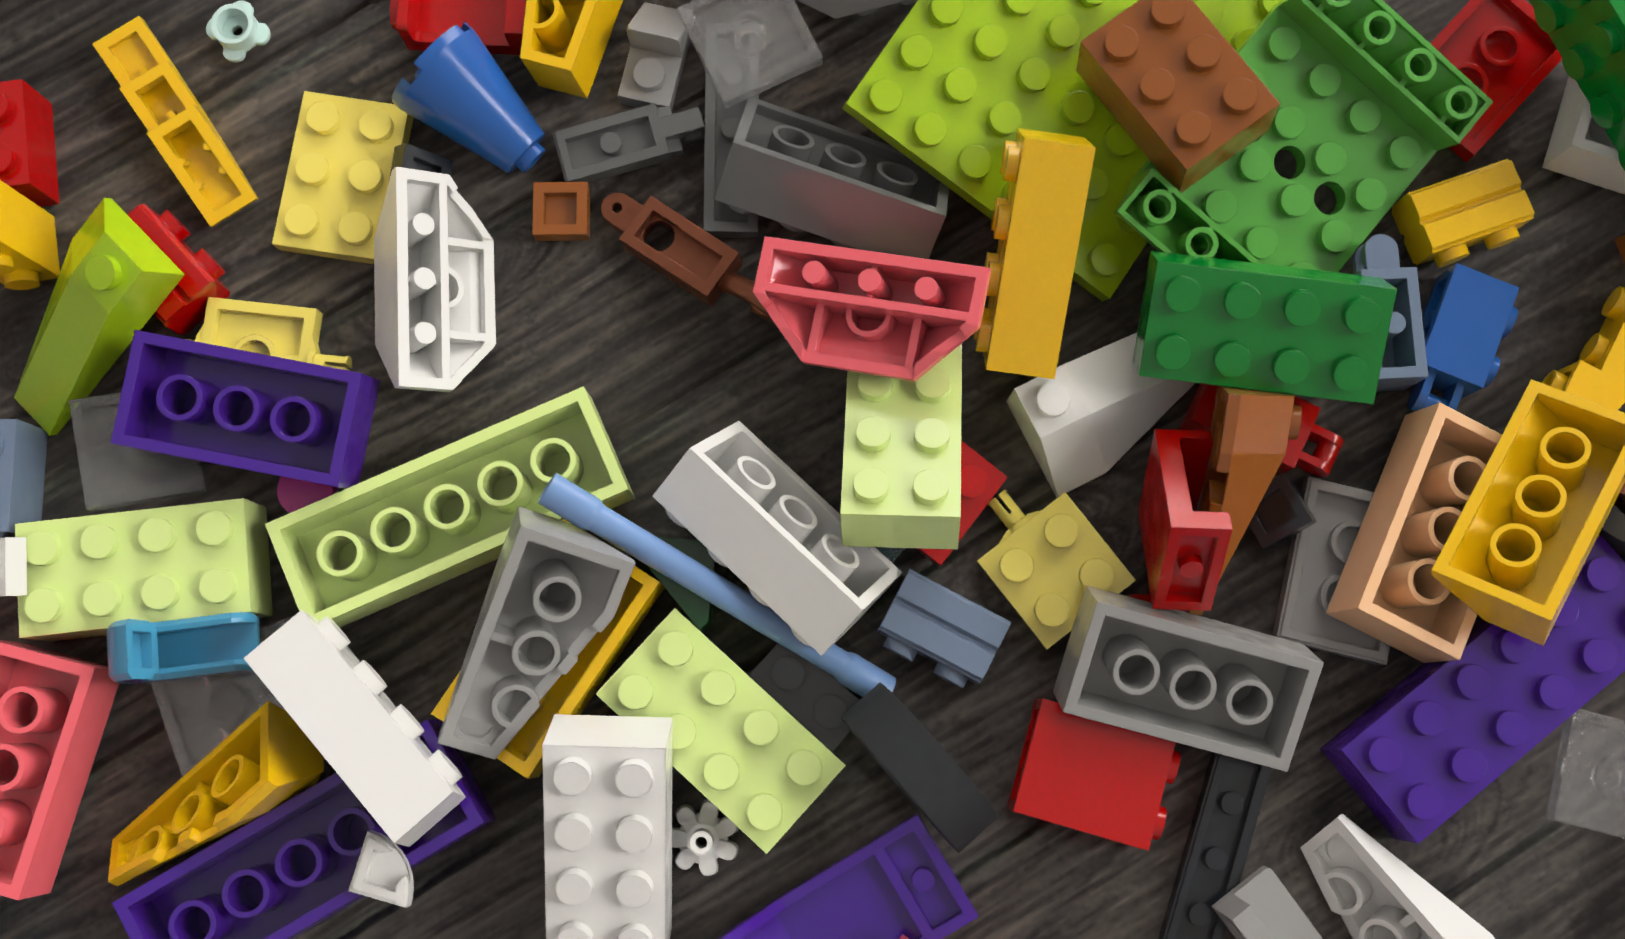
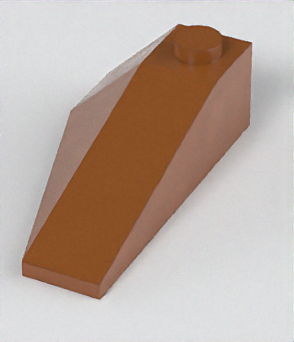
[1189,385,1302,615]

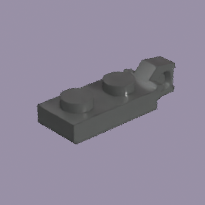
[552,103,705,183]

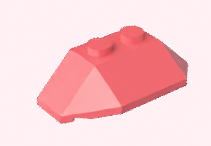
[753,236,991,382]

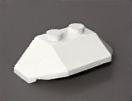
[374,167,496,392]

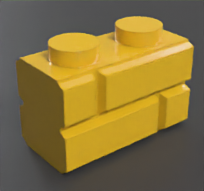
[1391,159,1535,268]

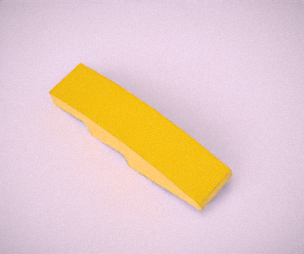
[92,16,259,227]

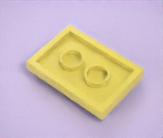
[272,91,414,264]

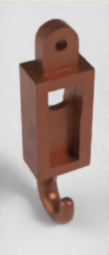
[601,193,776,325]

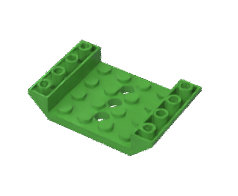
[1114,0,1493,273]

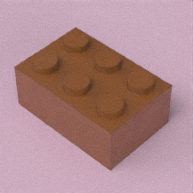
[1076,0,1281,193]

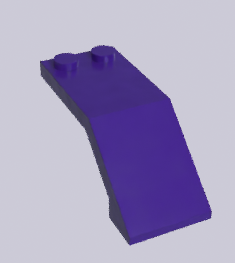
[717,813,978,939]

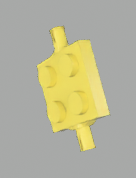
[186,297,352,371]
[977,489,1136,649]

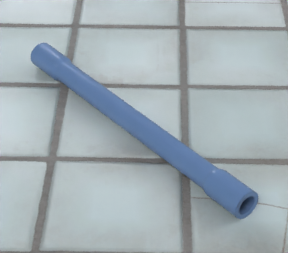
[537,473,896,697]

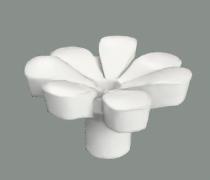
[672,799,739,876]

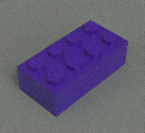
[111,330,380,489]

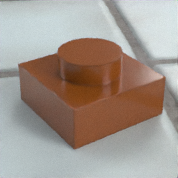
[532,182,590,241]

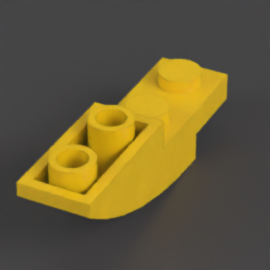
[1542,286,1625,410]

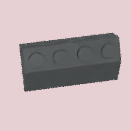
[714,96,949,259]

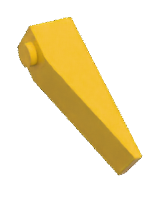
[108,701,324,886]

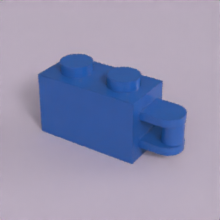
[1407,263,1519,412]

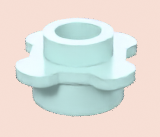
[206,1,271,63]

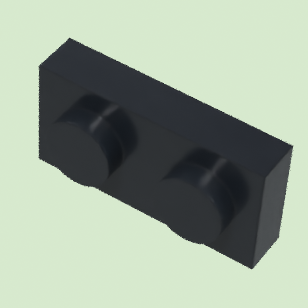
[749,644,859,752]

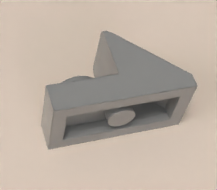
[617,2,696,110]

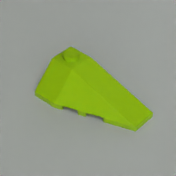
[14,197,185,436]

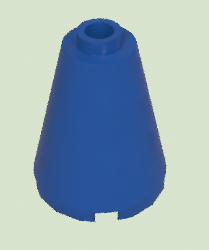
[392,22,546,174]

